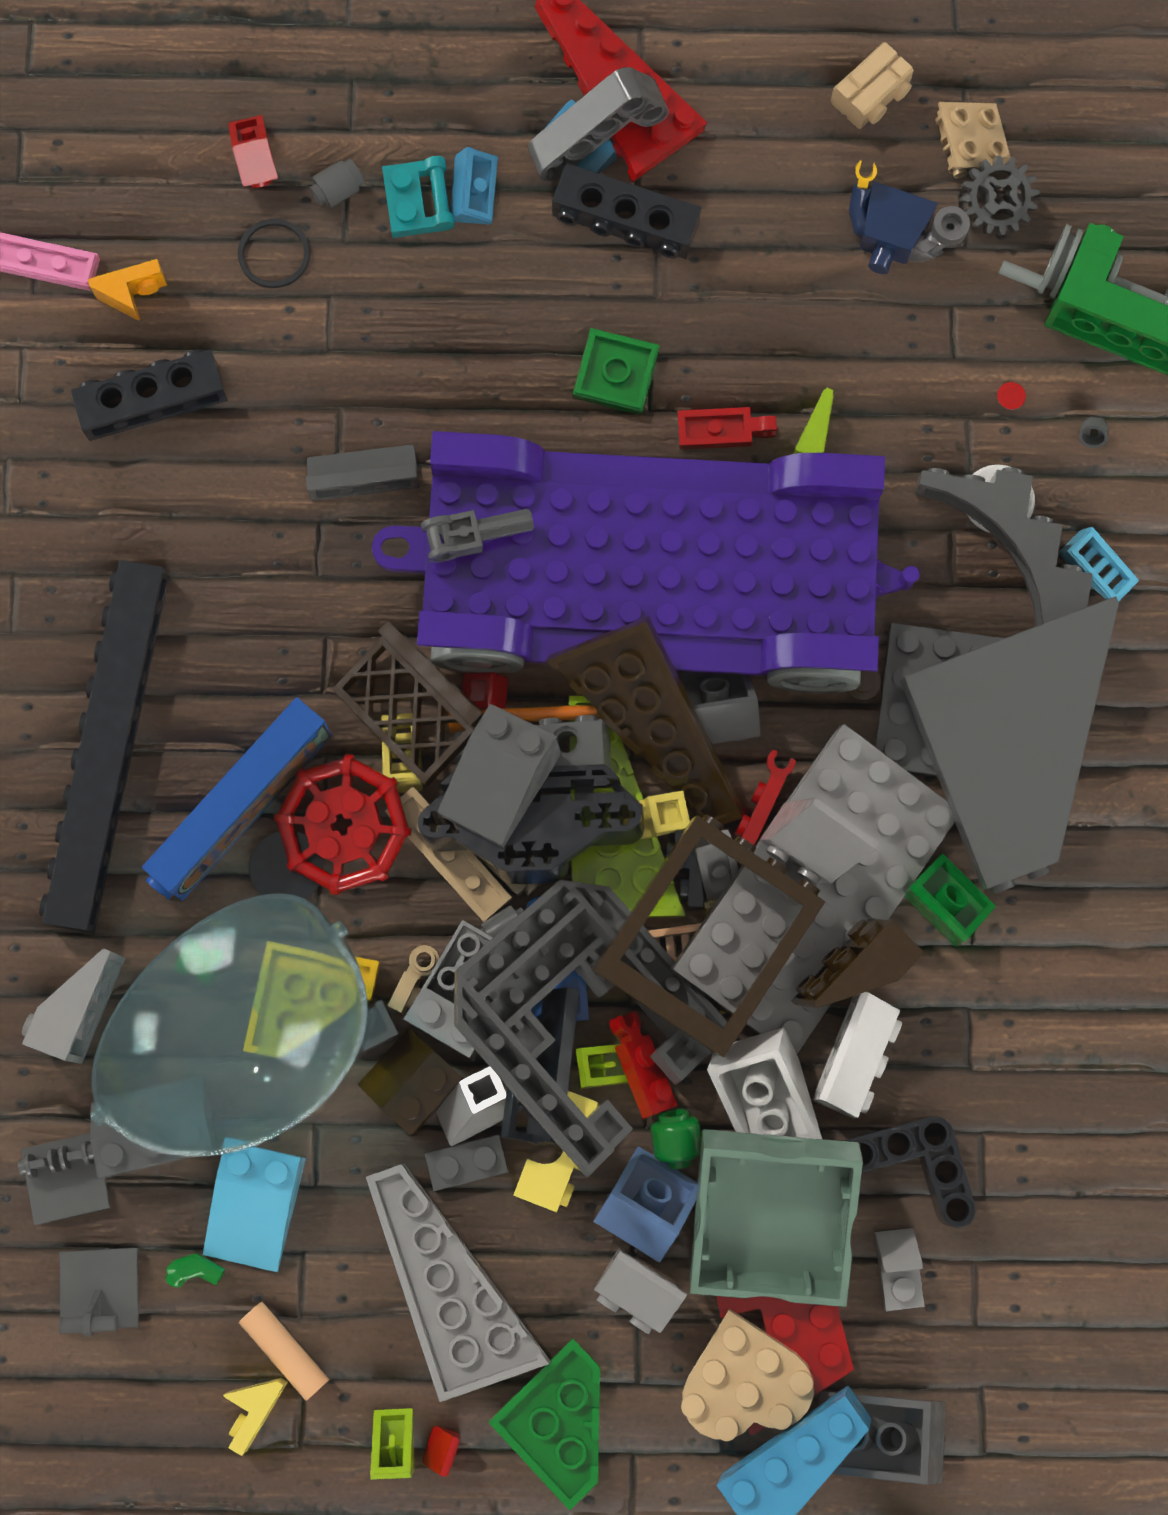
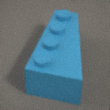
[716,1386,872,1515]

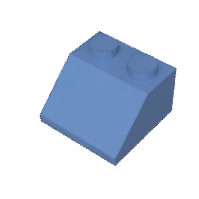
[593,1146,698,1263]

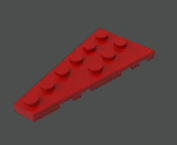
[534,0,707,182]

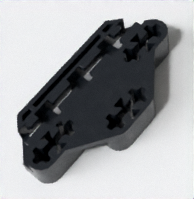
[417,764,644,884]

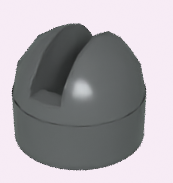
[1079,416,1109,448]

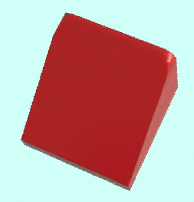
[462,672,508,710]
[422,1426,462,1477]

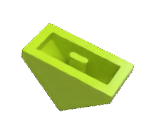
[576,1044,628,1089]
[370,1408,415,1480]

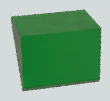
[904,854,996,947]

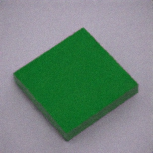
[572,328,660,416]

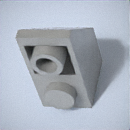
[436,1066,507,1147]

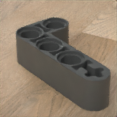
[527,67,669,181]

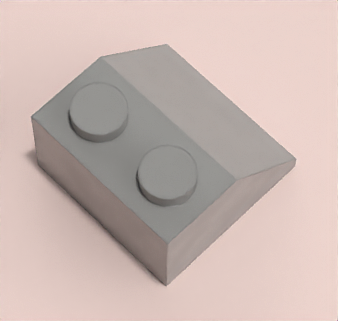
[594,1248,687,1334]

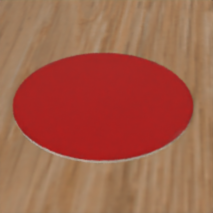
[997,382,1026,410]

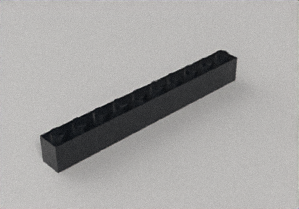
[39,560,170,934]

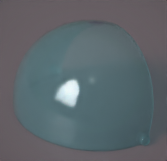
[90,893,368,1157]

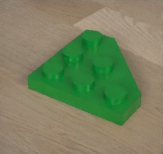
[488,1338,600,1511]

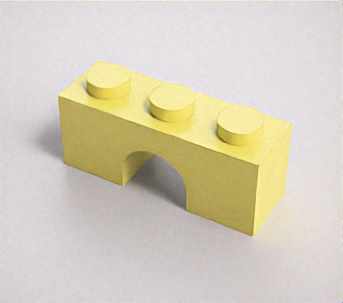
[513,1091,598,1212]

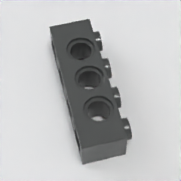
[455,715,611,769]

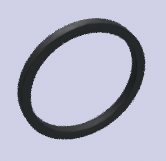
[238,219,310,288]

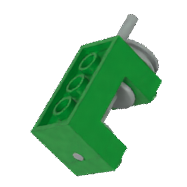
[998,223,1168,376]

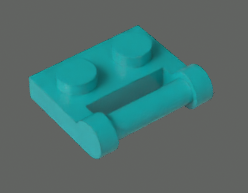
[382,156,455,238]

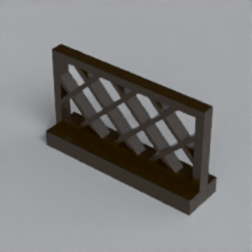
[333,621,484,786]

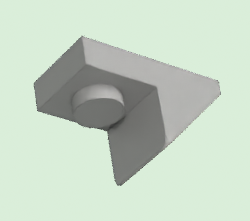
[694,829,738,906]
[874,1228,925,1311]

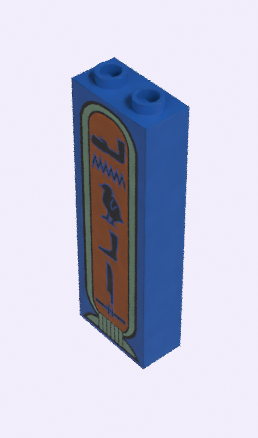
[141,697,333,901]

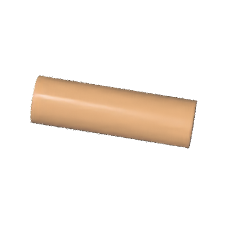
[239,1302,330,1401]

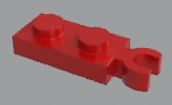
[609,1011,678,1119]

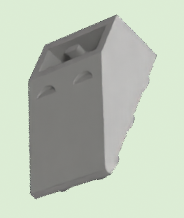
[404,920,493,1060]

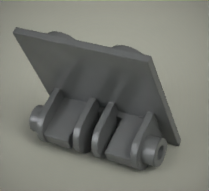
[18,1133,111,1225]

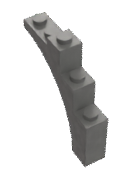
[915,467,1092,626]

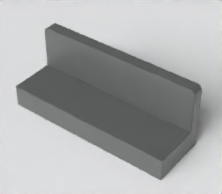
[306,445,419,501]

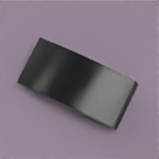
[666,831,703,911]

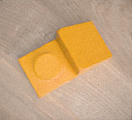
[87,259,167,321]

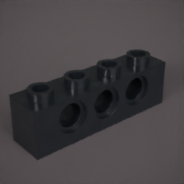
[552,163,702,259]
[71,349,228,441]

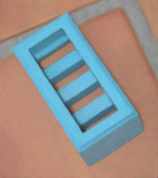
[1058,527,1139,602]

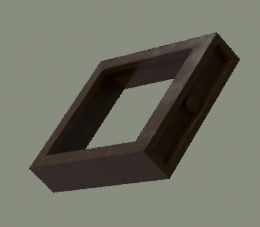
[592,814,826,1058]

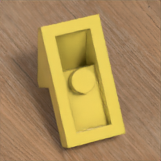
[223,1378,288,1456]

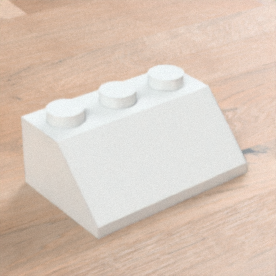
[811,992,902,1119]

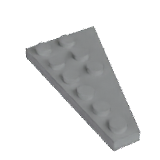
[366,1163,551,1402]

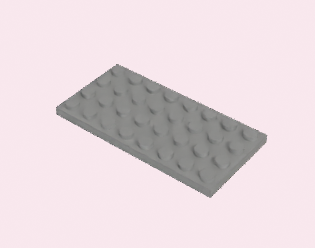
[670,724,955,1054]

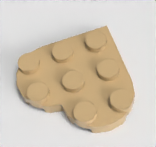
[681,1309,815,1441]

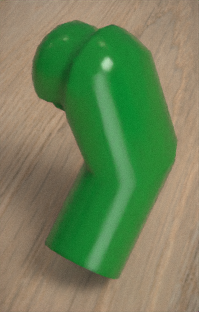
[165,1253,226,1288]

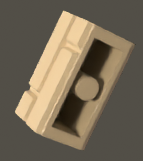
[831,42,914,129]

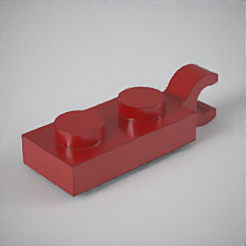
[678,407,777,450]
[735,750,796,846]

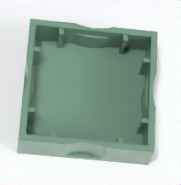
[690,1129,863,1307]

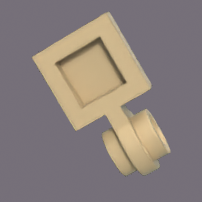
[388,945,439,1015]

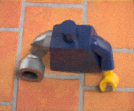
[849,160,970,274]

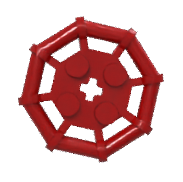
[273,754,412,896]

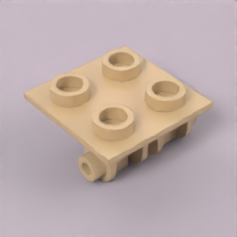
[935,102,1011,179]

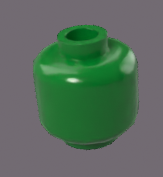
[650,1109,702,1169]

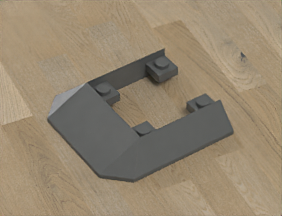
[454,880,727,1177]

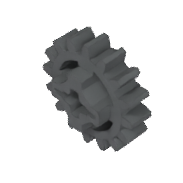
[959,155,1040,236]

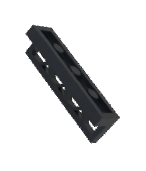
[501,987,579,1145]

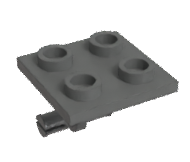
[59,1248,139,1337]

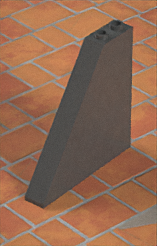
[900,596,1119,893]

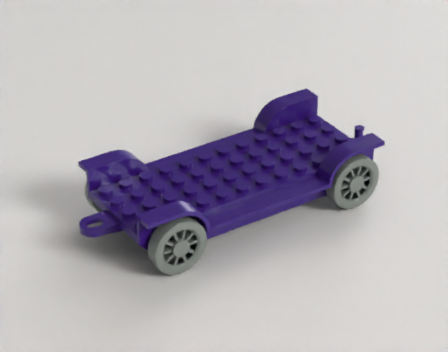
[372,431,920,694]

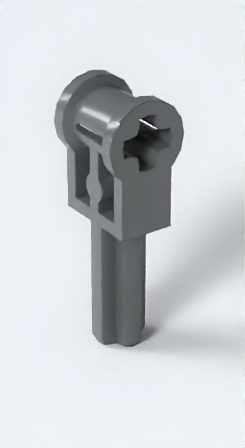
[421,509,534,563]

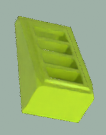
[793,387,834,454]

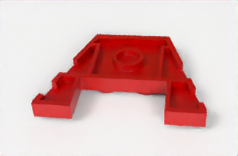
[715,1296,854,1435]

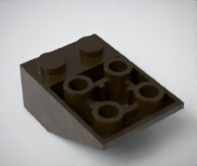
[791,919,924,1008]

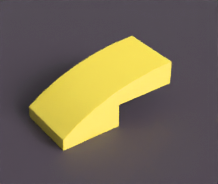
[607,791,690,840]

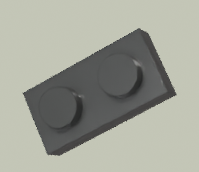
[425,1135,508,1191]

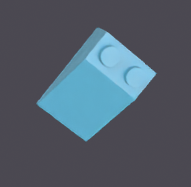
[203,1140,306,1272]

